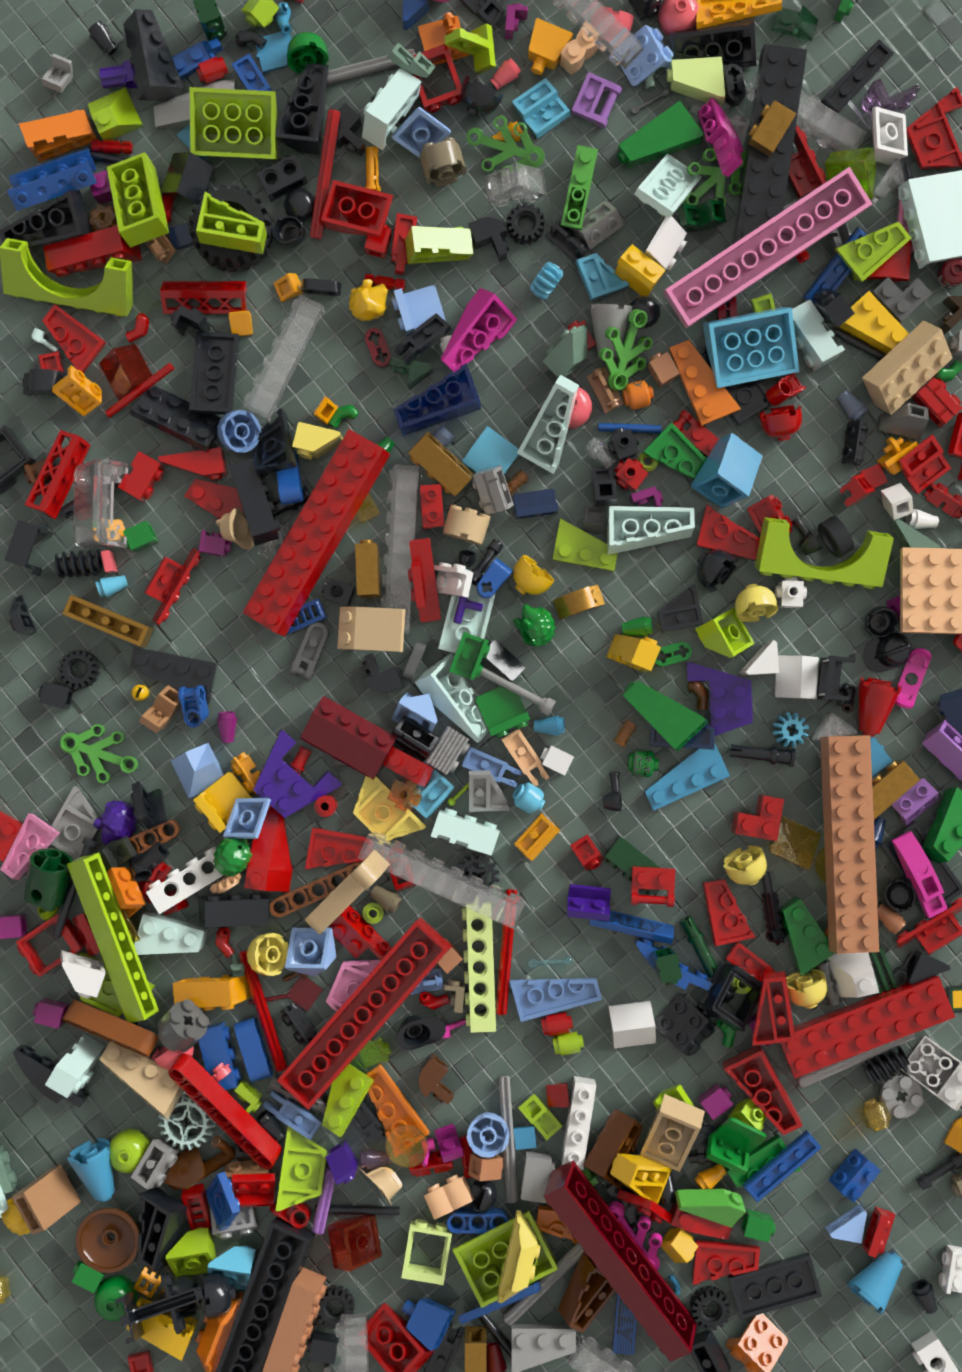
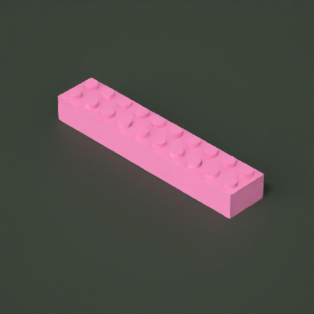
[663,167,872,329]

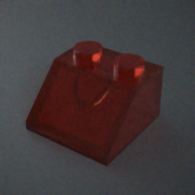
[327,1215,382,1272]

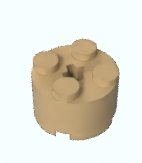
[443,504,491,545]

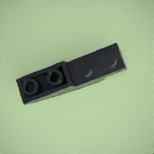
[13,1045,89,1107]

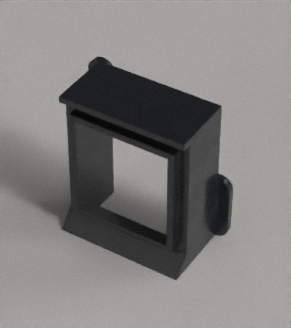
[0,425,36,494]
[5,520,53,576]
[817,654,856,706]
[702,963,762,1032]

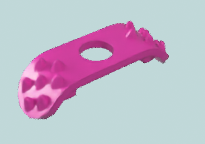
[895,648,932,709]

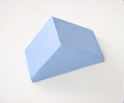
[825,1204,867,1244]

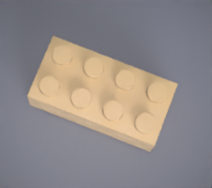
[862,320,952,415]

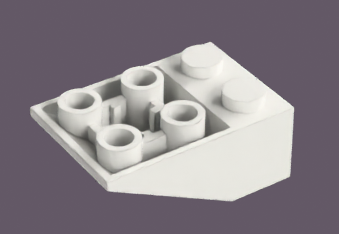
[901,1035,962,1111]

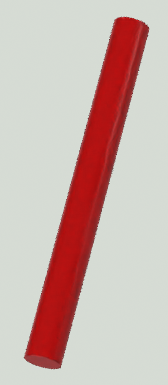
[105,363,174,418]

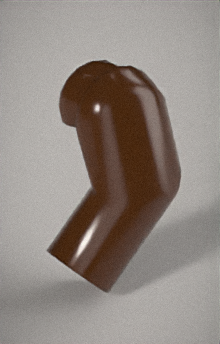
[688,681,709,710]

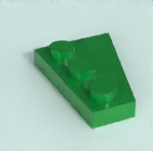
[642,423,707,481]

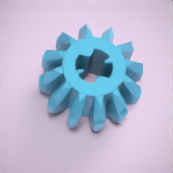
[530,262,563,300]
[772,712,809,748]

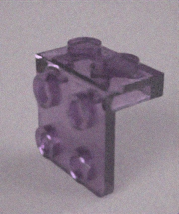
[862,79,921,120]

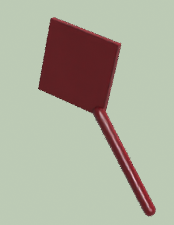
[249,975,323,1011]

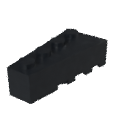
[123,9,184,101]
[0,190,92,248]

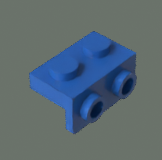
[829,1149,881,1202]

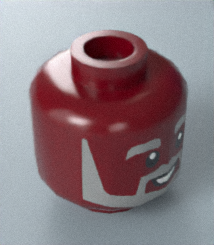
[938,258,962,288]

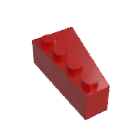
[43,225,142,277]
[723,1045,803,1136]

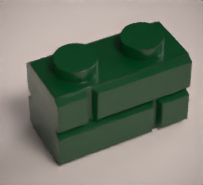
[193,0,227,41]
[651,947,682,986]

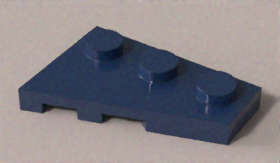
[650,725,715,750]

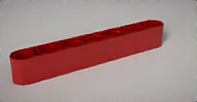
[168,1053,282,1170]

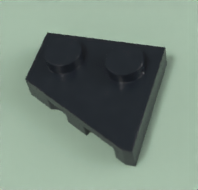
[657,584,704,633]
[9,595,37,635]

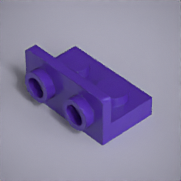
[567,884,611,921]

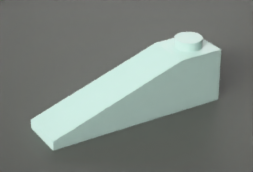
[414,653,489,743]

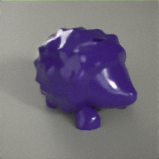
[93,800,138,844]

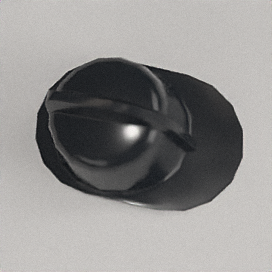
[863,633,912,672]
[396,1015,446,1050]

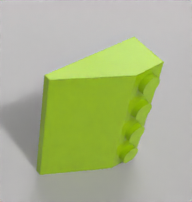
[189,87,278,159]
[453,1211,558,1308]

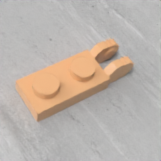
[501,729,550,786]

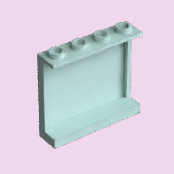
[898,170,962,269]

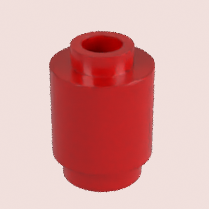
[196,56,229,85]
[315,795,338,817]
[541,1012,573,1037]

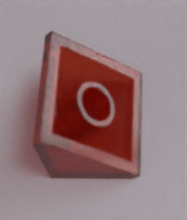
[99,344,152,400]

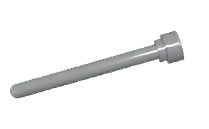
[480,667,556,716]

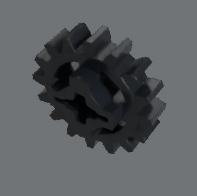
[454,853,500,900]

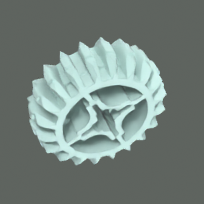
[158,1092,216,1150]

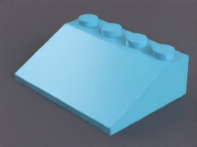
[703,307,800,388]

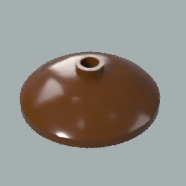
[76,1208,140,1273]

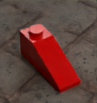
[158,447,228,481]
[670,1199,733,1240]

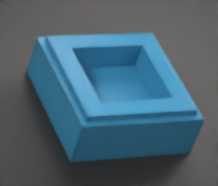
[513,1125,537,1150]

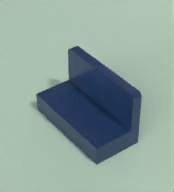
[513,489,559,520]

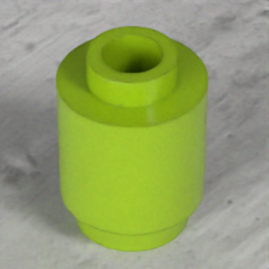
[553,1031,584,1056]

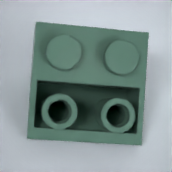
[542,325,588,378]

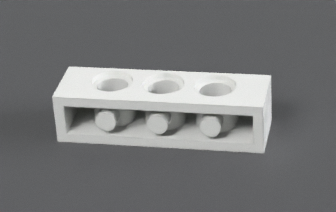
[146,846,223,914]
[561,1076,596,1170]
[911,1331,959,1372]

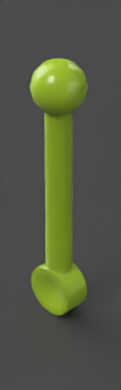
[447,782,469,806]

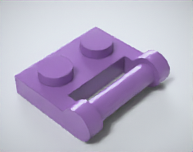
[571,72,622,128]

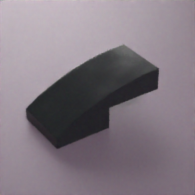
[459,0,506,28]

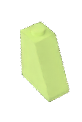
[666,57,725,107]

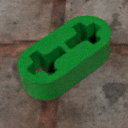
[654,642,692,667]

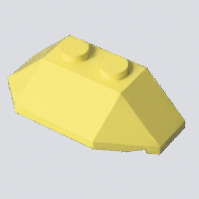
[497,1210,540,1303]

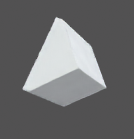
[739,640,779,676]
[774,655,819,699]
[608,1000,656,1049]

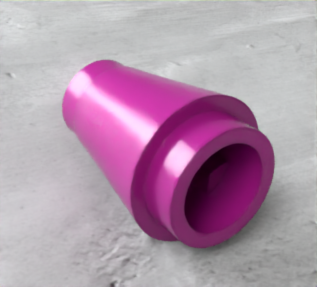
[216,711,238,743]

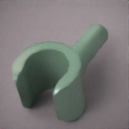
[231,954,245,977]

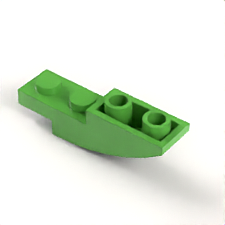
[561,145,598,230]

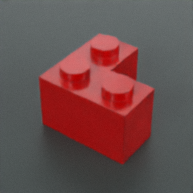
[731,794,784,841]

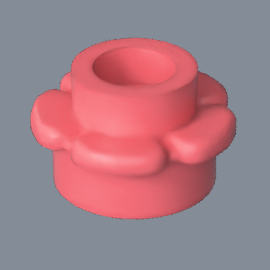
[212,1063,232,1082]

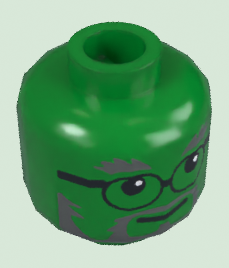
[627,749,659,778]

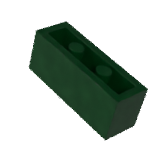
[604,835,661,896]

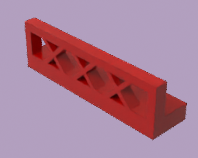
[160,281,247,314]
[25,430,91,520]

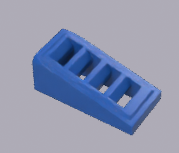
[288,598,328,634]

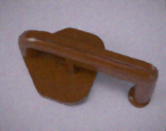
[164,1135,236,1190]

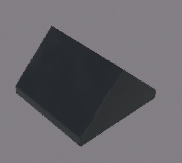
[161,152,214,205]

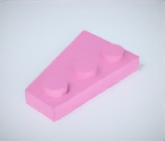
[0,813,60,880]

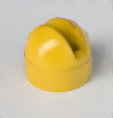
[131,684,149,701]

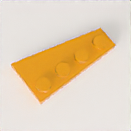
[696,0,782,30]

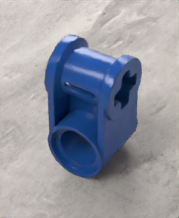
[477,558,513,599]
[178,685,209,728]

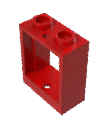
[410,44,462,113]
[16,913,85,977]

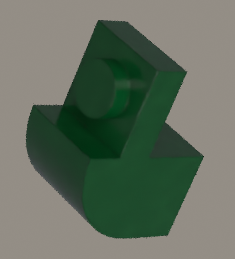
[678,199,726,232]

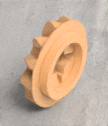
[210,872,242,894]

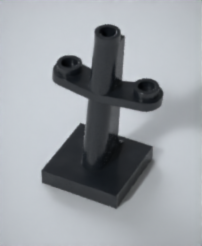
[115,1272,205,1344]

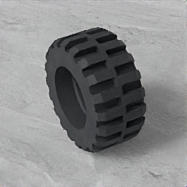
[189,185,272,272]

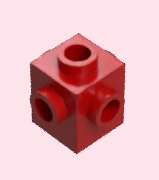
[614,458,649,493]

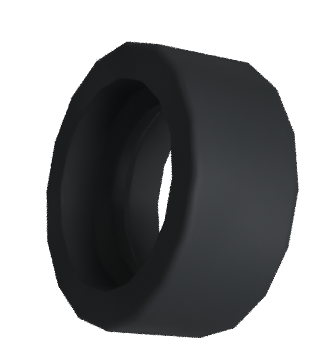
[818,516,854,558]

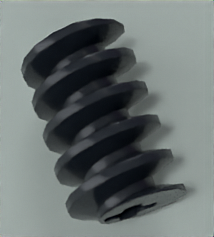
[55,549,102,578]
[861,1045,910,1087]

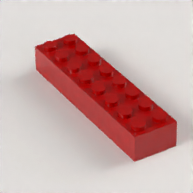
[779,975,955,1078]

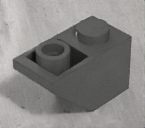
[878,403,929,440]

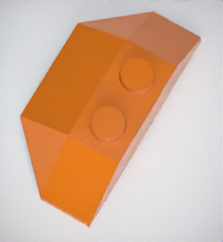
[196,1291,245,1372]

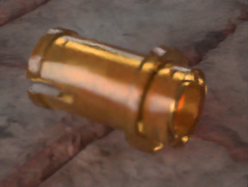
[507,469,529,496]
[613,719,637,748]

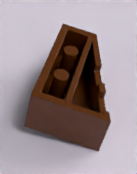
[583,1109,643,1190]
[558,1252,616,1333]

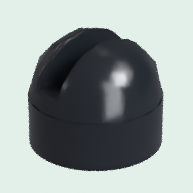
[459,550,476,567]

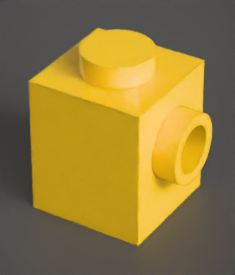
[661,1228,698,1263]

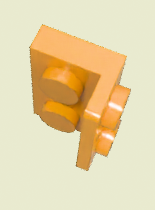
[52,366,102,417]

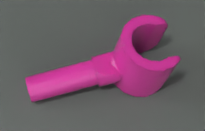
[442,1019,466,1039]
[422,1137,436,1166]

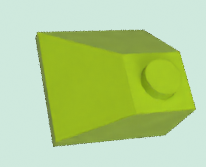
[88,87,143,140]
[695,607,755,658]
[166,1228,217,1277]

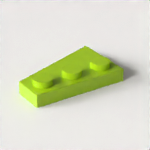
[834,222,911,282]
[322,1064,374,1137]

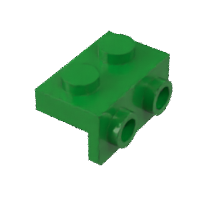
[449,632,490,680]

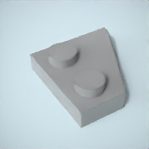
[469,770,509,812]

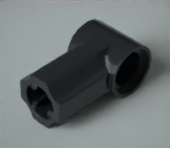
[128,842,169,882]

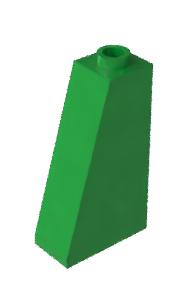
[617,101,704,169]
[623,680,708,751]

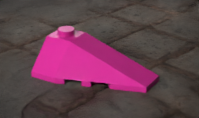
[440,288,517,373]

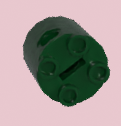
[24,848,73,912]

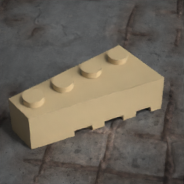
[99,1042,184,1121]

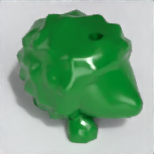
[513,604,556,647]
[213,838,252,877]

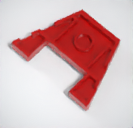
[906,87,962,169]

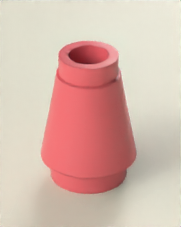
[490,58,521,90]

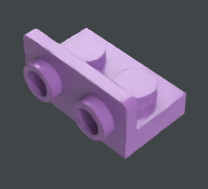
[892,778,939,826]

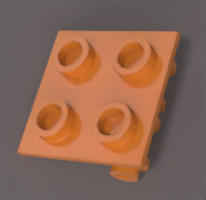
[418,12,469,65]

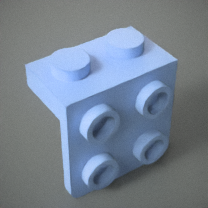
[614,25,674,86]
[391,285,446,335]

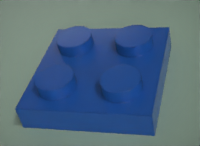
[205,1172,240,1231]

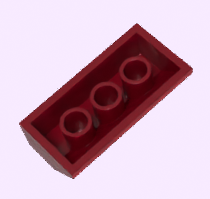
[300,696,397,780]

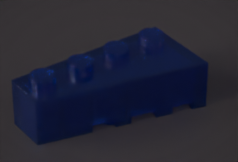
[393,363,481,436]

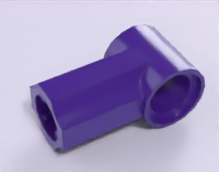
[99,60,138,89]

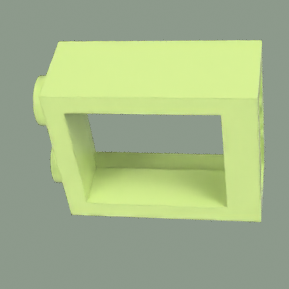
[401,1219,452,1285]

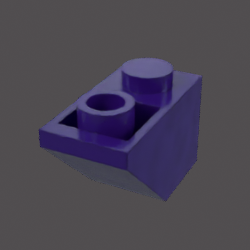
[326,1140,359,1185]

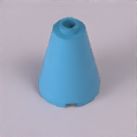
[67,1138,115,1202]
[846,1251,903,1314]

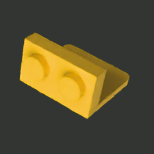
[615,244,665,296]
[193,772,253,833]

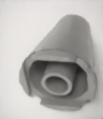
[590,304,632,361]

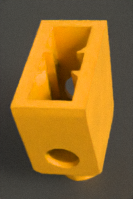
[528,18,573,75]

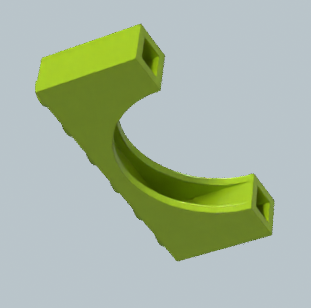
[0,238,133,317]
[755,517,894,589]

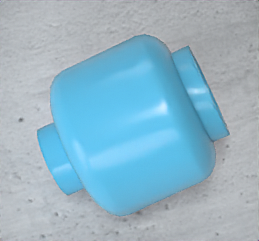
[512,783,545,814]

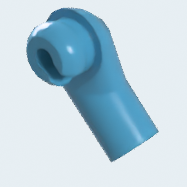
[275,2,292,34]

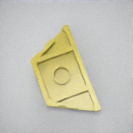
[353,776,426,843]

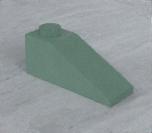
[890,519,942,548]

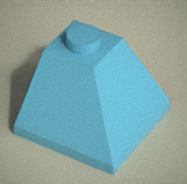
[208,1245,256,1292]

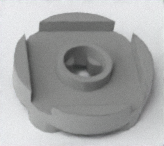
[879,1074,924,1118]

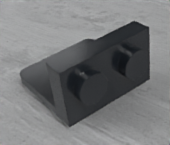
[655,994,717,1056]

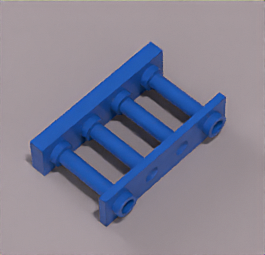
[7,148,97,211]

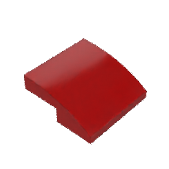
[865,240,912,282]
[898,434,951,494]

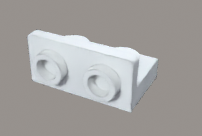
[434,562,473,598]
[938,1245,962,1294]

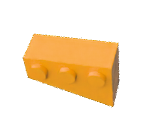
[172,974,251,1011]

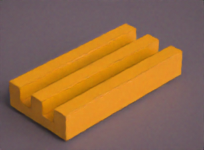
[134,1267,161,1298]

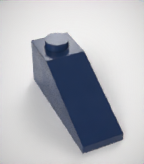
[937,689,962,735]

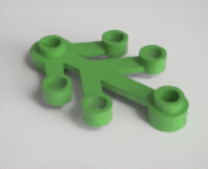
[466,116,545,178]
[682,148,746,207]
[599,309,653,391]
[60,724,138,783]

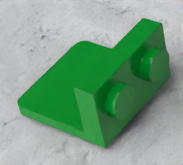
[476,686,530,738]
[706,1118,766,1175]

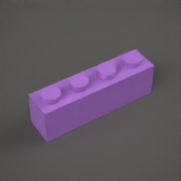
[922,720,962,781]

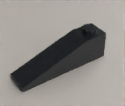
[669,16,757,68]
[275,63,329,155]

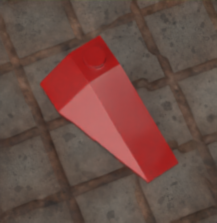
[244,804,293,892]

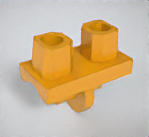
[876,437,918,475]

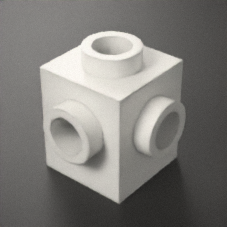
[775,577,807,608]

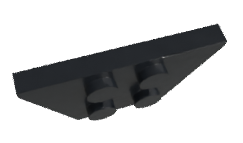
[252,408,297,475]

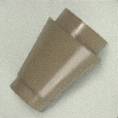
[370,885,402,914]

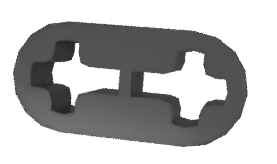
[402,642,427,682]

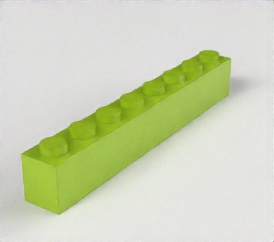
[67,853,159,1022]

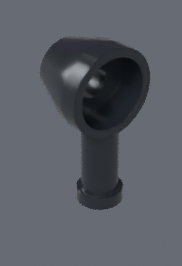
[792,516,822,555]
[603,772,622,812]

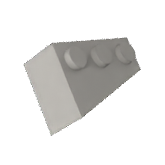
[511,1324,576,1372]

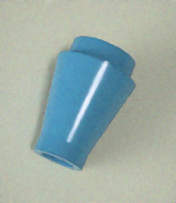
[534,715,565,736]

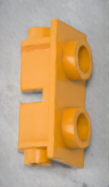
[230,752,260,796]

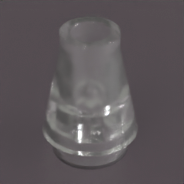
[585,438,615,469]

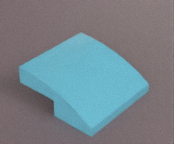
[512,78,571,139]
[462,426,519,475]

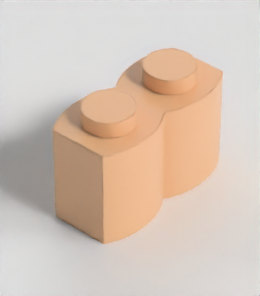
[560,24,601,75]
[424,1174,475,1220]

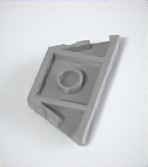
[47,786,100,861]

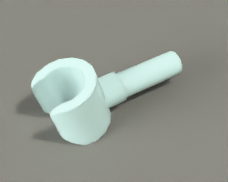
[31,328,59,352]

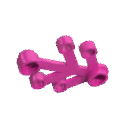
[608,1201,663,1271]

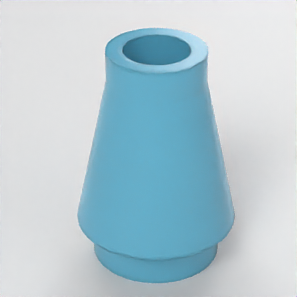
[95,575,129,598]

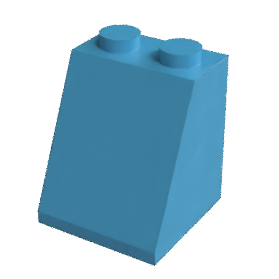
[691,433,762,509]

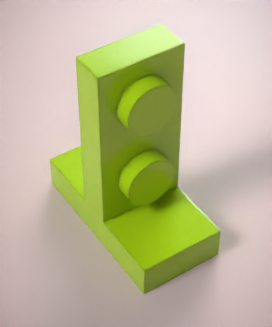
[444,23,496,74]

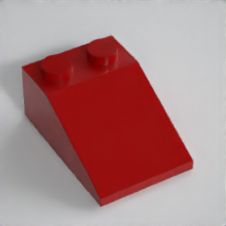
[321,180,393,237]
[356,1303,434,1372]

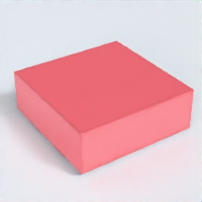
[101,550,118,574]

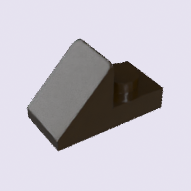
[940,296,962,334]

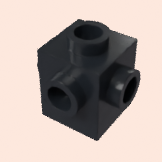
[607,428,639,463]

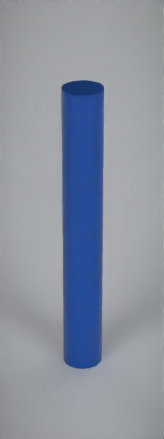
[598,423,661,434]

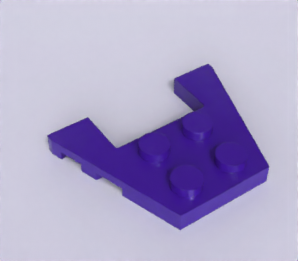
[687,662,753,736]
[253,729,342,818]

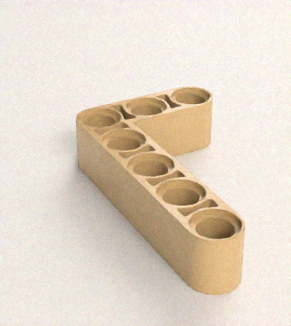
[305,849,390,935]

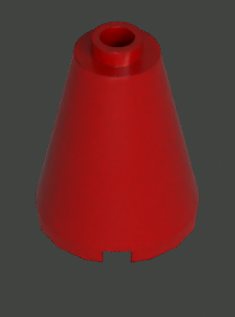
[859,677,902,737]

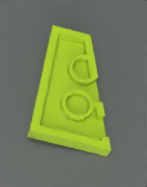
[552,518,618,571]

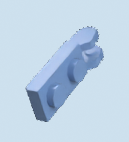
[461,747,522,788]
[263,1090,323,1140]

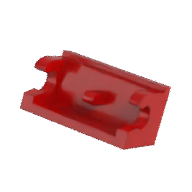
[839,474,875,507]

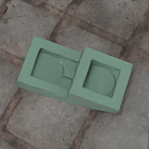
[387,43,435,78]

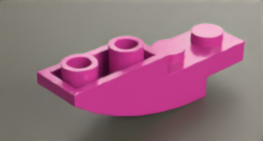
[697,97,744,177]
[891,831,948,918]

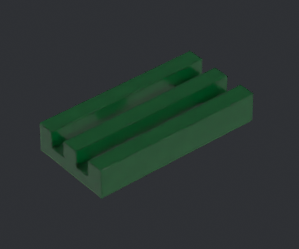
[869,946,898,994]

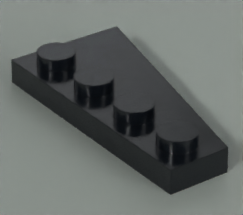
[130,647,218,704]

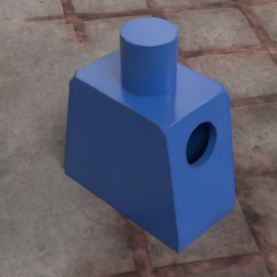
[402,1298,457,1351]

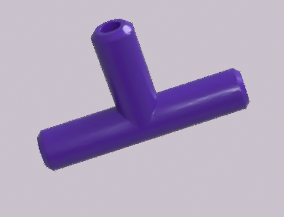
[453,587,483,624]

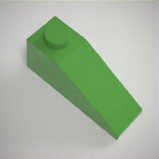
[675,1189,746,1228]

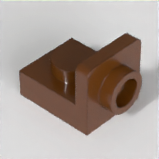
[24,458,56,485]

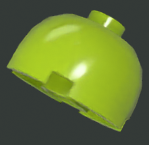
[110,1128,151,1174]

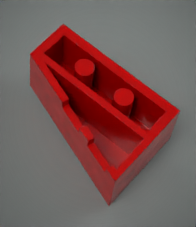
[751,971,796,1046]

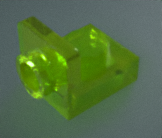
[360,1037,391,1068]

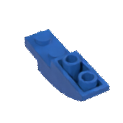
[634,938,712,991]

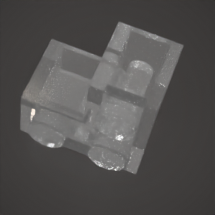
[485,163,546,207]

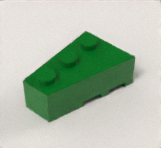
[780,896,835,976]

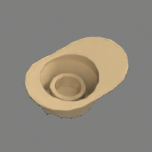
[216,508,254,550]
[358,1167,402,1206]

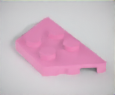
[326,959,381,1012]

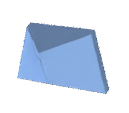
[391,107,451,158]
[392,692,438,732]
[171,743,224,798]
[223,798,271,839]
[285,927,337,977]

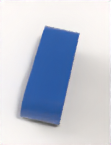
[277,450,303,505]
[234,1017,273,1082]
[447,1207,508,1234]

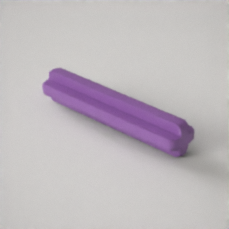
[312,1168,335,1234]

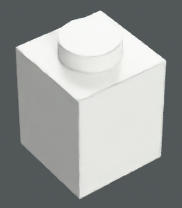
[881,483,914,520]
[540,745,574,776]

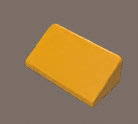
[514,813,560,861]

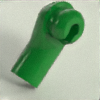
[933,360,962,382]
[328,404,358,428]
[717,1020,736,1048]

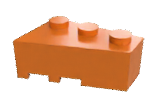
[19,110,98,163]

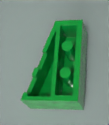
[922,787,962,864]

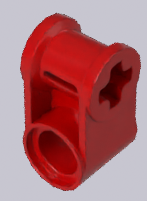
[766,373,806,406]
[269,1200,312,1229]

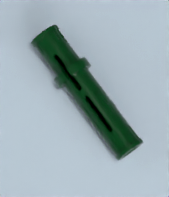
[679,915,717,978]

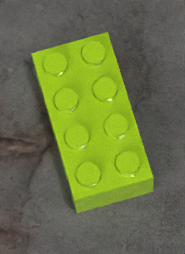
[107,152,169,248]

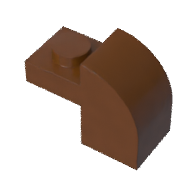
[419,1053,454,1104]

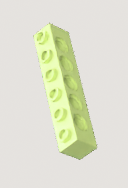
[462,901,496,1033]

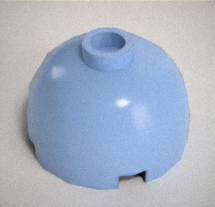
[467,1112,509,1158]

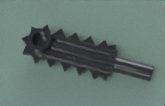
[761,871,787,946]

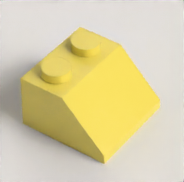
[292,422,343,460]

